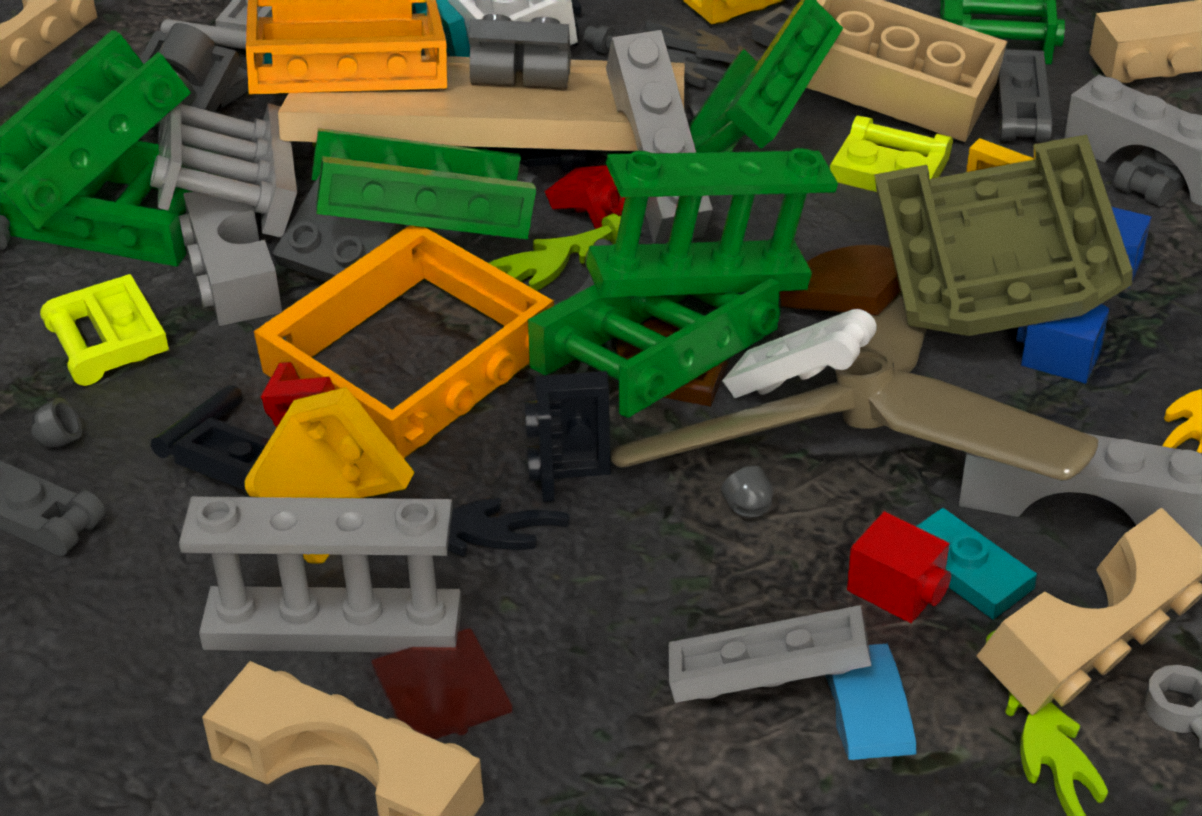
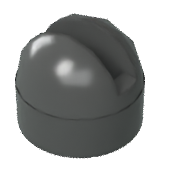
[31,398,82,449]
[721,466,774,519]

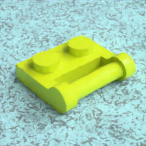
[830,115,953,192]
[40,274,169,386]

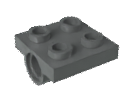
[469,14,571,88]
[140,23,242,127]
[272,175,406,281]

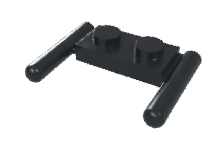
[151,385,270,490]

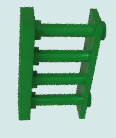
[689,0,843,153]
[940,0,1065,65]
[0,30,191,229]
[311,128,536,240]
[0,141,227,267]
[586,148,838,298]
[528,278,780,418]

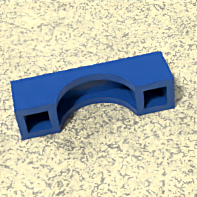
[1016,207,1152,384]

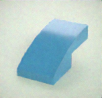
[825,643,916,760]

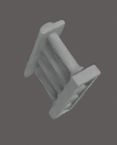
[150,102,297,238]
[179,497,462,653]

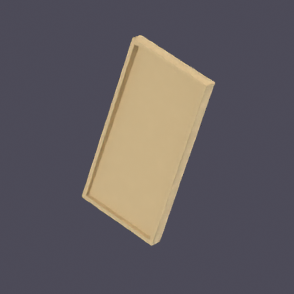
[278,55,685,151]

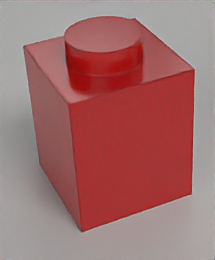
[847,511,951,624]

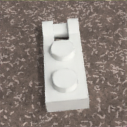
[722,309,877,398]

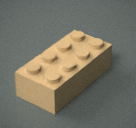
[806,0,1007,142]

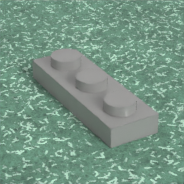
[669,605,872,703]

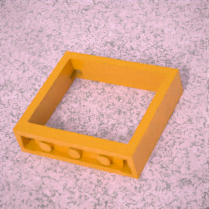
[246,0,447,94]
[254,225,554,458]

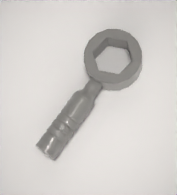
[1144,664,1202,751]

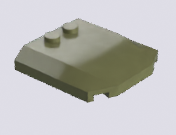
[874,134,1133,336]

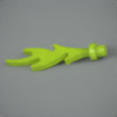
[489,213,621,291]
[986,630,1108,816]

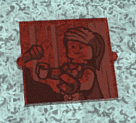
[371,628,512,739]

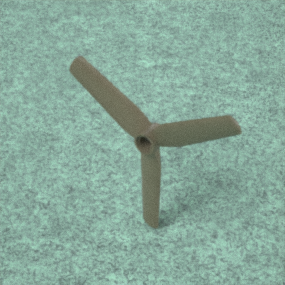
[610,292,1099,481]

